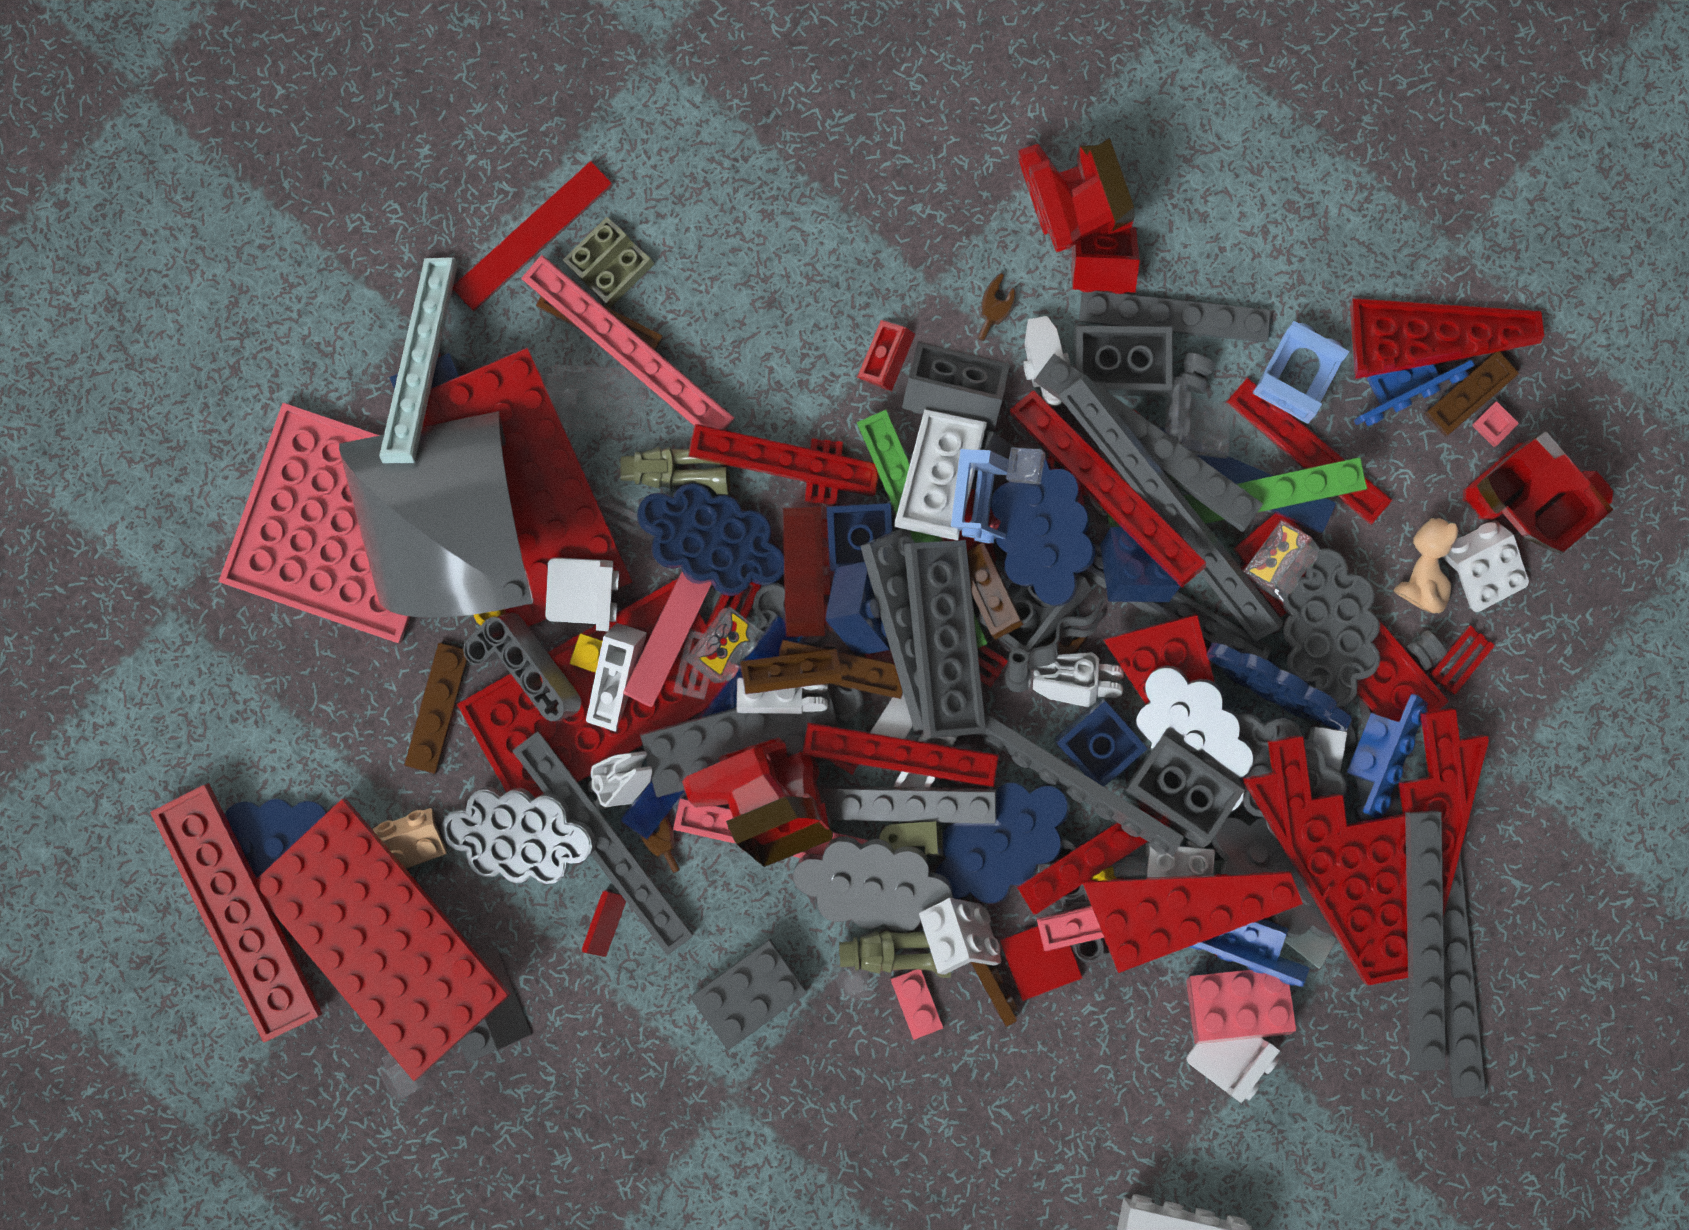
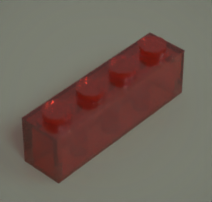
[783,507,830,637]

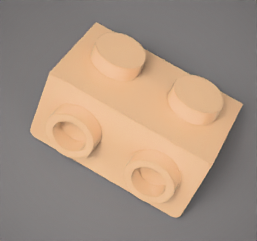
[373,808,447,868]

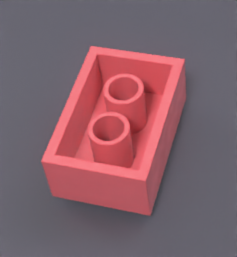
[1186,970,1296,1044]

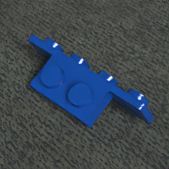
[1354,360,1475,427]
[1347,694,1428,819]
[1190,919,1310,987]

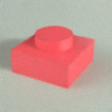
[1472,401,1519,447]

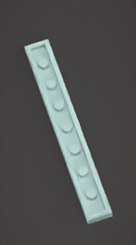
[379,258,458,463]

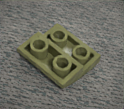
[562,217,654,308]

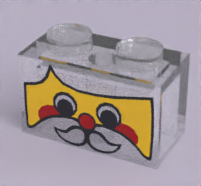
[1243,520,1321,602]
[685,607,760,683]

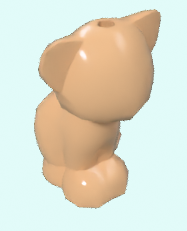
[1394,518,1458,613]

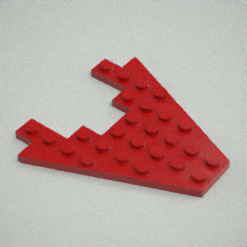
[1243,708,1489,986]

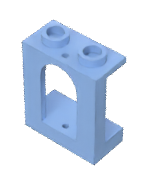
[1253,321,1350,424]
[951,449,1015,543]

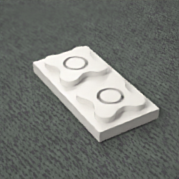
[895,409,987,540]

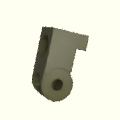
[879,821,943,857]

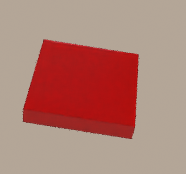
[999,925,1082,1001]

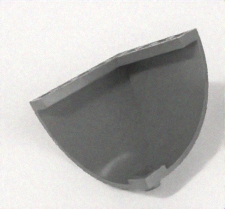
[339,411,533,618]

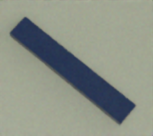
[1159,427,1336,534]

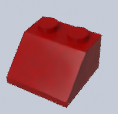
[1071,227,1140,294]

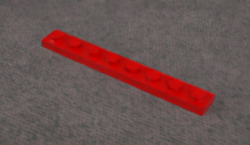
[1010,390,1206,587]

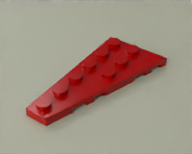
[1350,298,1544,379]
[1103,614,1215,704]
[1082,871,1303,973]

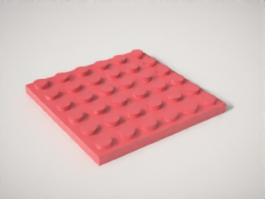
[218,403,410,644]

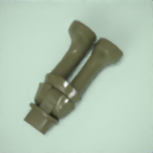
[621,447,730,496]
[839,931,951,978]

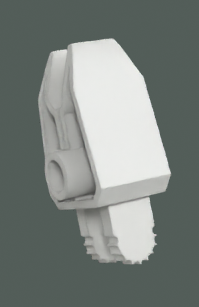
[1023,316,1070,408]
[1033,653,1124,707]
[588,751,652,810]

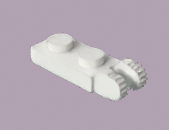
[737,678,828,714]

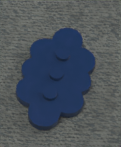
[991,450,1095,606]
[636,483,786,596]
[1206,643,1352,732]
[935,783,1070,904]
[225,799,327,879]

